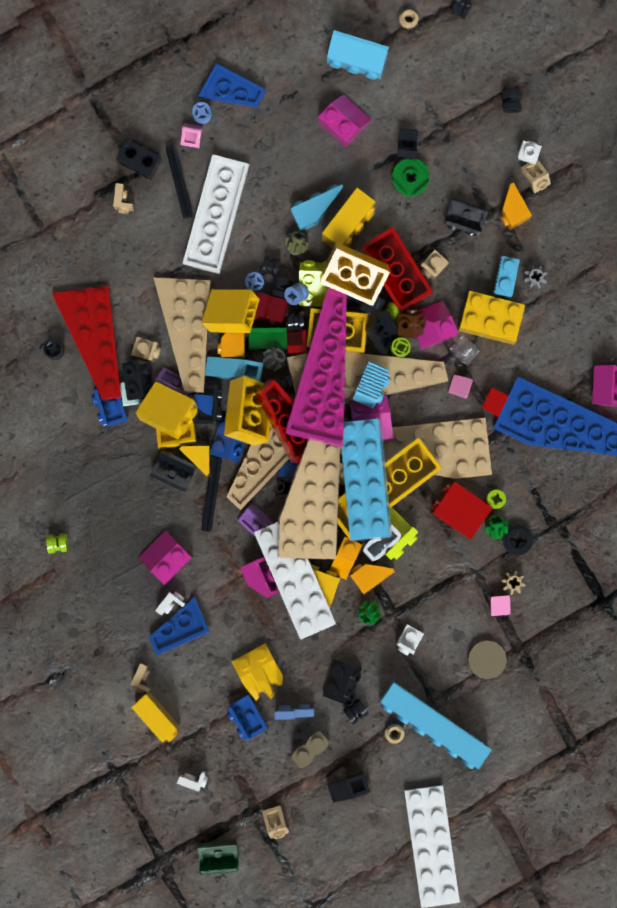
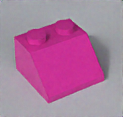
[318,95,371,148]
[592,365,617,407]
[349,395,393,441]
[139,530,193,585]

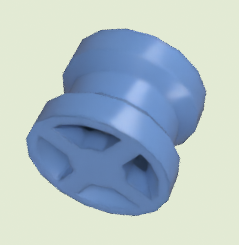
[192,102,212,124]
[245,272,264,292]
[284,282,309,305]

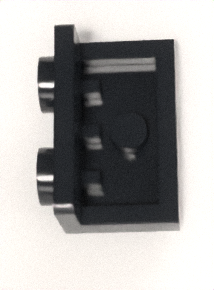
[444,198,489,236]
[365,311,402,354]
[122,360,153,401]
[194,385,222,425]
[150,450,196,492]
[323,659,362,705]

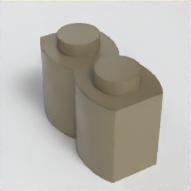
[291,730,329,769]

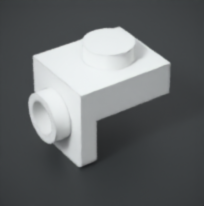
[518,140,542,164]

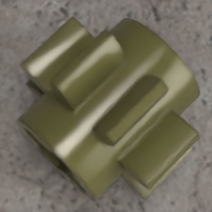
[284,231,309,255]

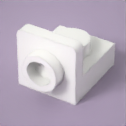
[156,591,186,616]
[396,624,424,656]
[177,770,208,791]

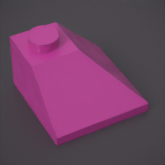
[417,301,459,350]
[240,557,279,598]

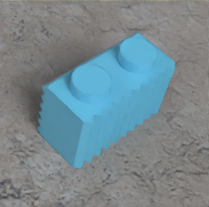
[492,256,520,300]
[352,361,391,408]

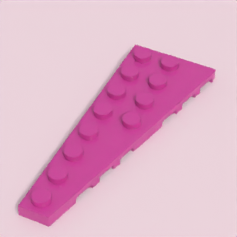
[286,288,347,447]

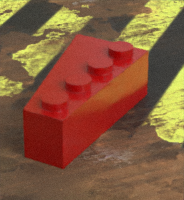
[254,380,307,464]

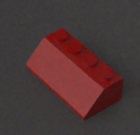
[360,227,433,312]

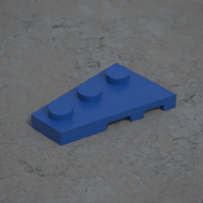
[198,63,266,108]
[149,597,210,656]

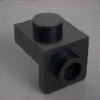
[397,128,418,159]

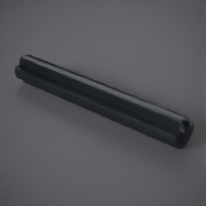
[166,145,193,219]
[201,456,222,532]

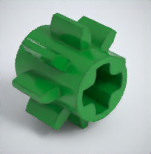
[485,515,508,539]
[357,601,382,625]

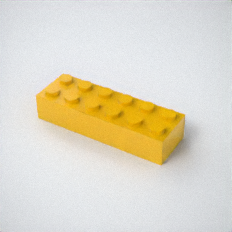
[337,437,443,539]

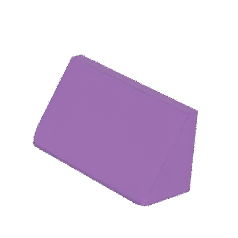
[154,367,193,398]
[237,504,275,537]

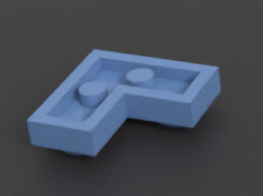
[275,704,314,720]

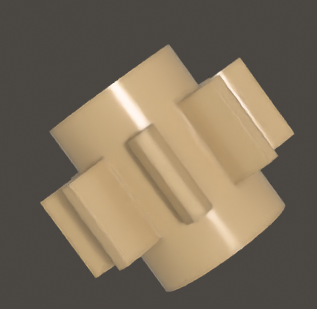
[501,571,526,595]

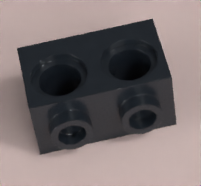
[116,139,162,180]

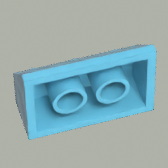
[327,30,389,80]

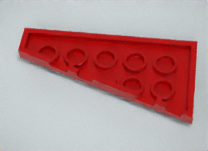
[52,286,122,401]

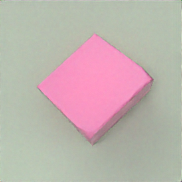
[180,123,203,148]
[448,375,473,399]
[489,595,510,616]

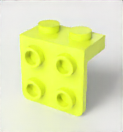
[299,260,335,307]
[370,507,418,560]

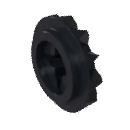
[502,525,533,555]

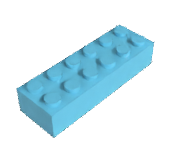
[342,419,392,541]
[379,681,491,769]

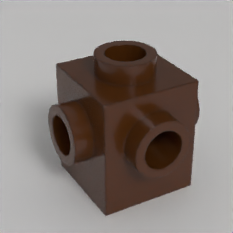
[397,307,426,339]

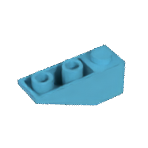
[290,184,343,232]
[205,356,264,382]

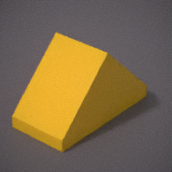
[179,446,210,477]

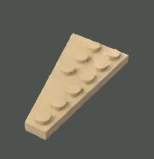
[154,278,211,394]

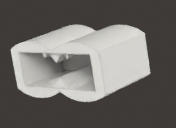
[363,525,401,561]

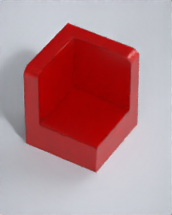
[287,330,307,356]
[482,388,509,418]

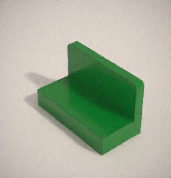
[249,328,287,350]

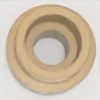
[399,9,418,29]
[385,724,404,744]

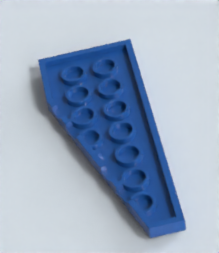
[493,377,617,456]

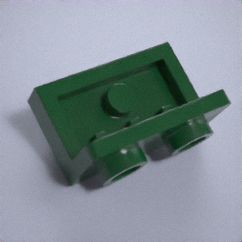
[198,840,239,875]

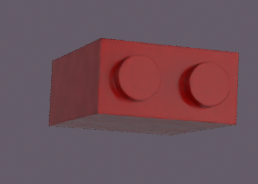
[431,482,493,540]

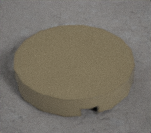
[468,640,507,679]

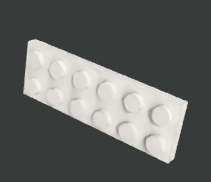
[183,154,249,274]
[254,522,336,640]
[404,785,460,908]

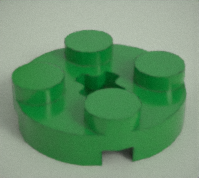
[391,159,430,198]

